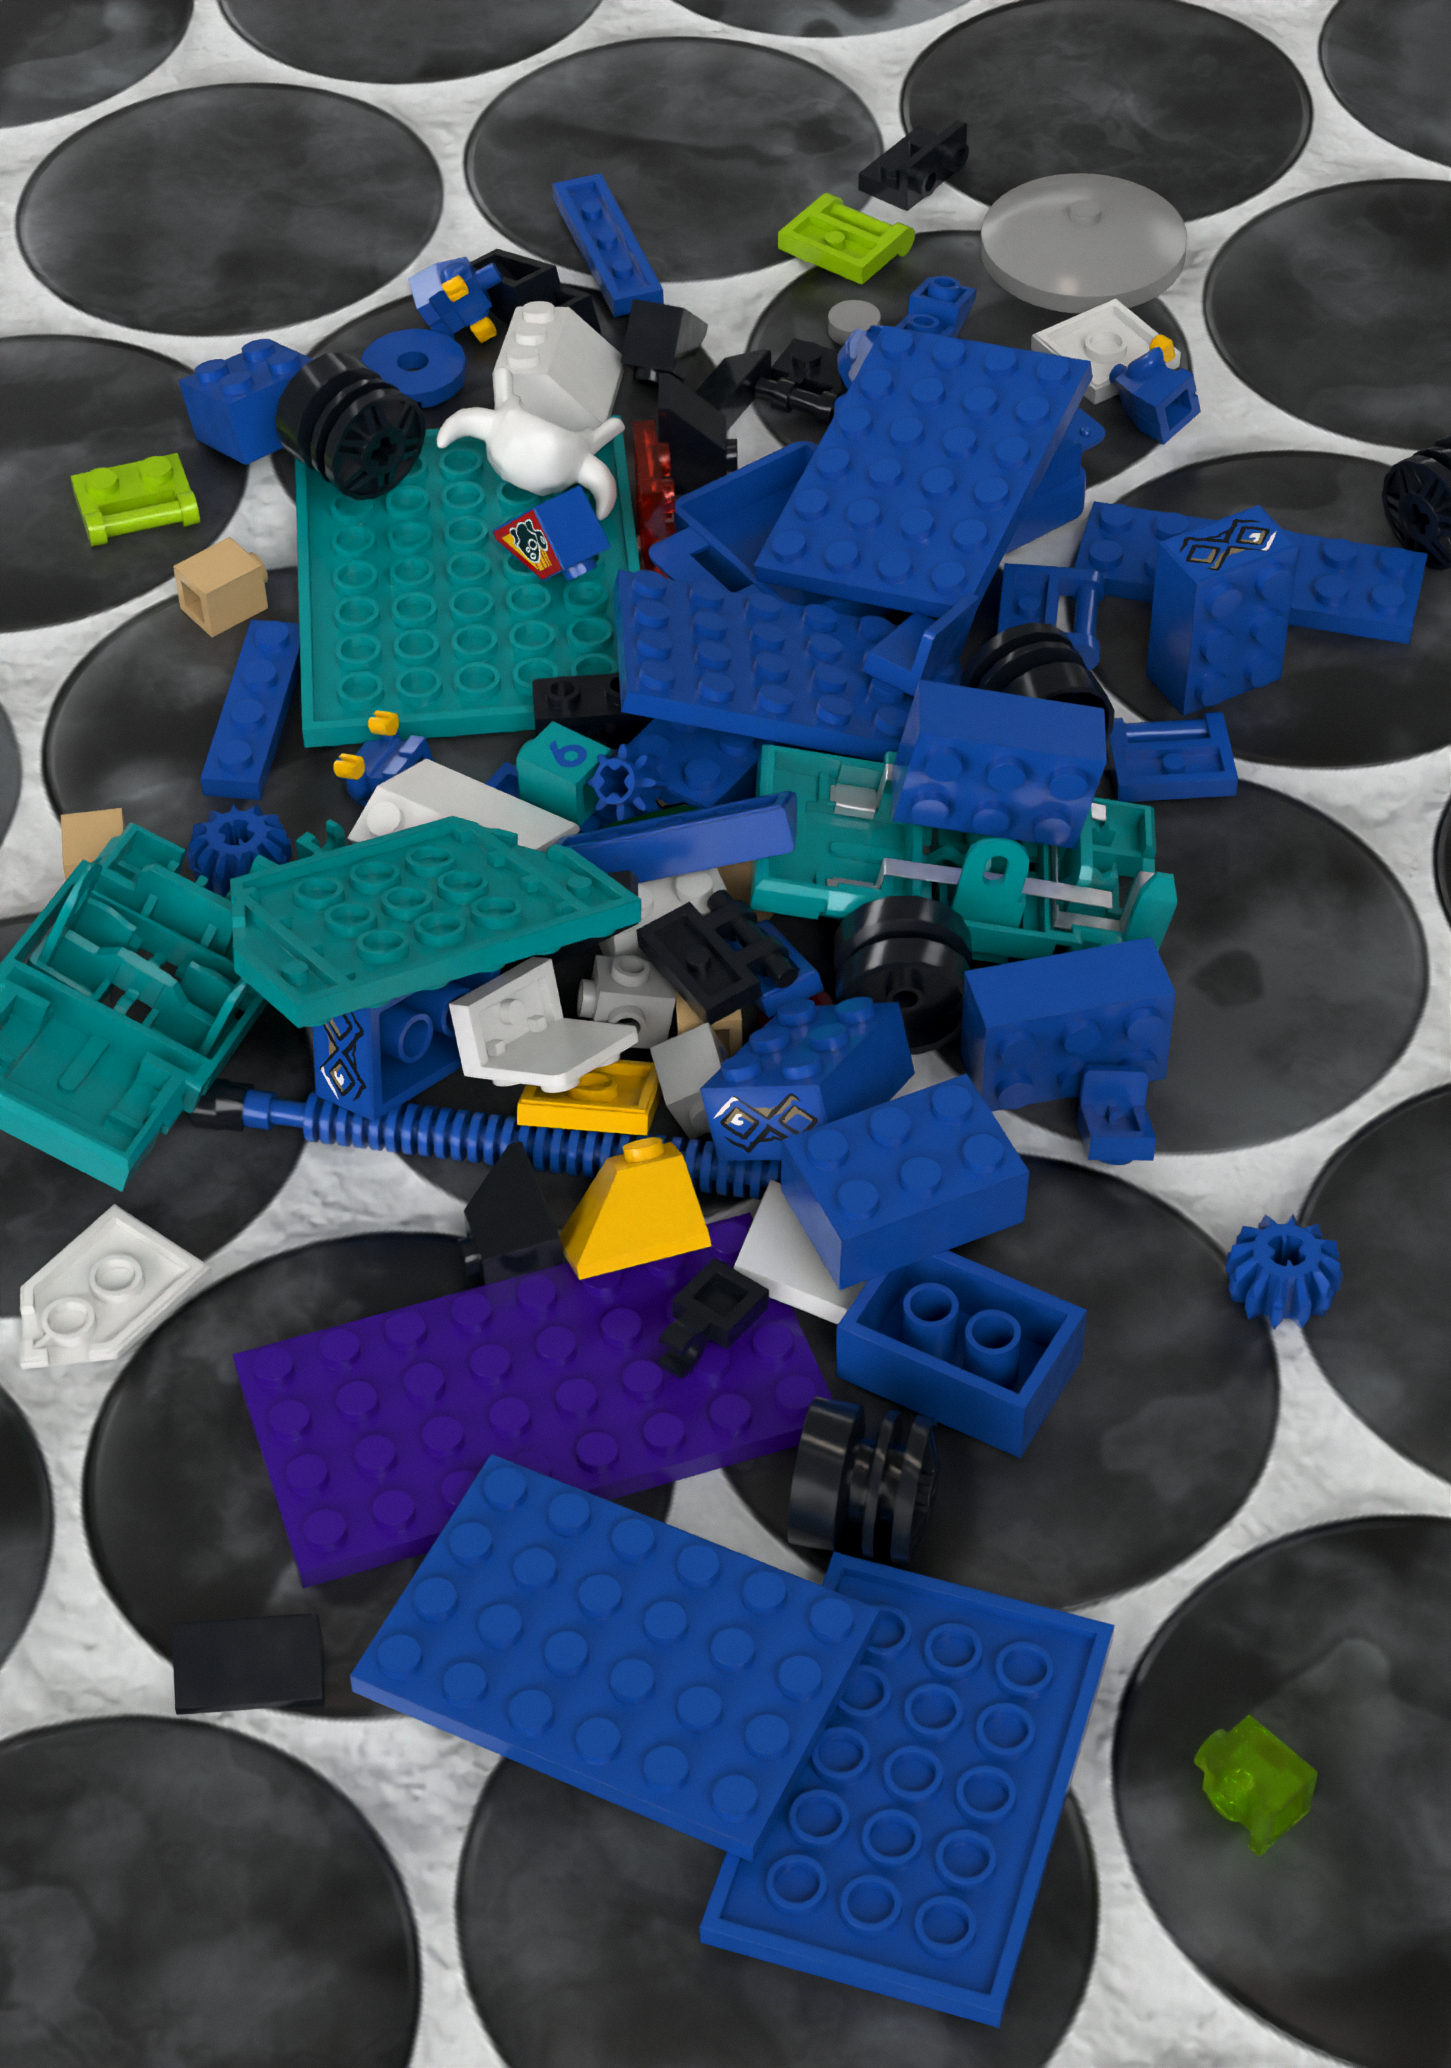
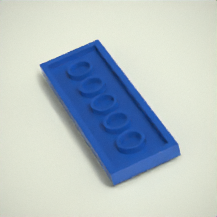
[1074,501,1428,644]

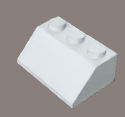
[492,301,625,431]
[348,759,580,853]

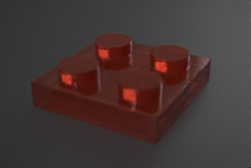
[632,420,676,579]

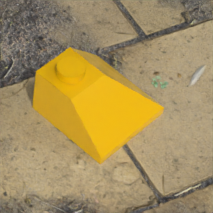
[559,1137,712,1280]

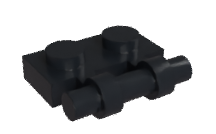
[754,338,848,425]
[636,890,798,1025]

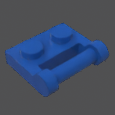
[997,563,1106,670]
[1106,712,1238,802]

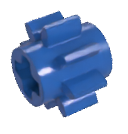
[587,744,669,821]

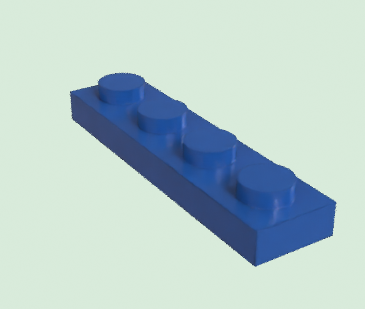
[553,173,664,317]
[200,620,301,800]

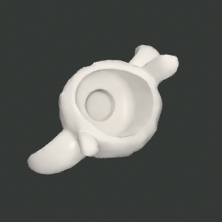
[436,367,625,521]

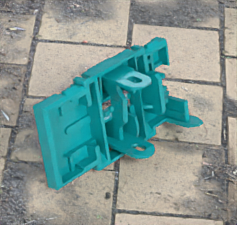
[0,823,322,1192]

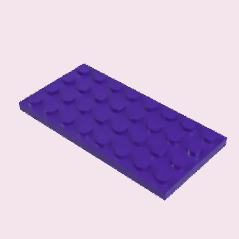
[232,1213,833,1589]

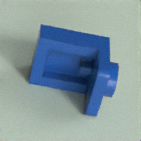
[1076,1065,1156,1165]

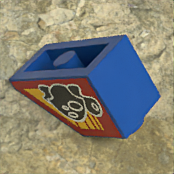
[492,485,611,582]

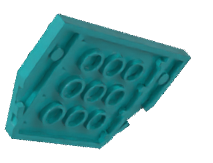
[230,816,641,1028]

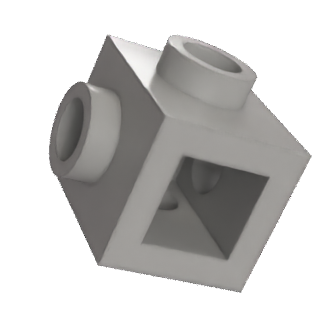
[577,955,676,1049]

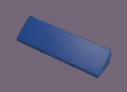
[555,790,797,883]

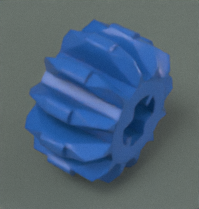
[187,803,293,898]
[1225,1214,1343,1330]

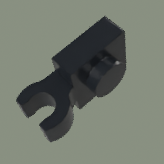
[659,1258,769,1379]

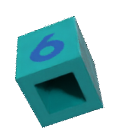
[516,721,612,827]

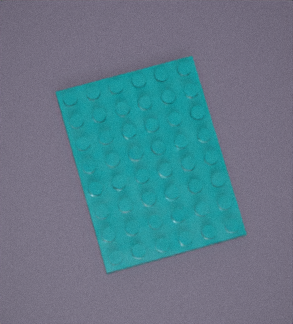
[295,415,640,748]

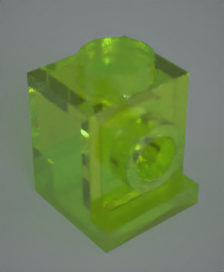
[1194,1714,1318,1857]

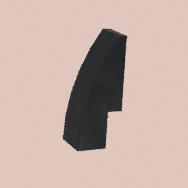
[470,249,601,334]

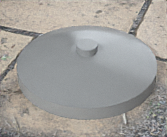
[980,173,1187,314]

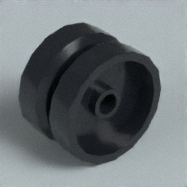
[833,896,972,1055]

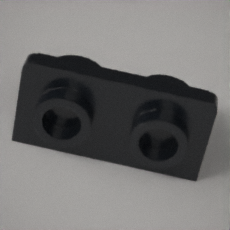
[858,120,969,211]
[532,673,654,755]

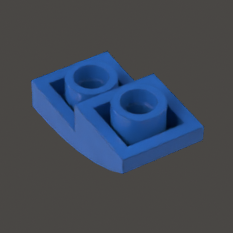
[896,276,977,338]

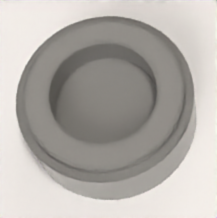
[828,300,881,346]

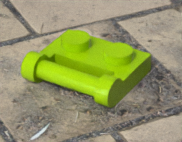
[778,193,915,285]
[70,453,200,547]

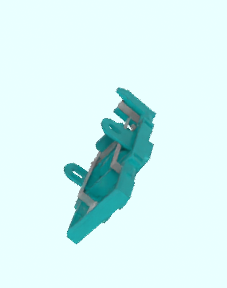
[749,745,1178,964]

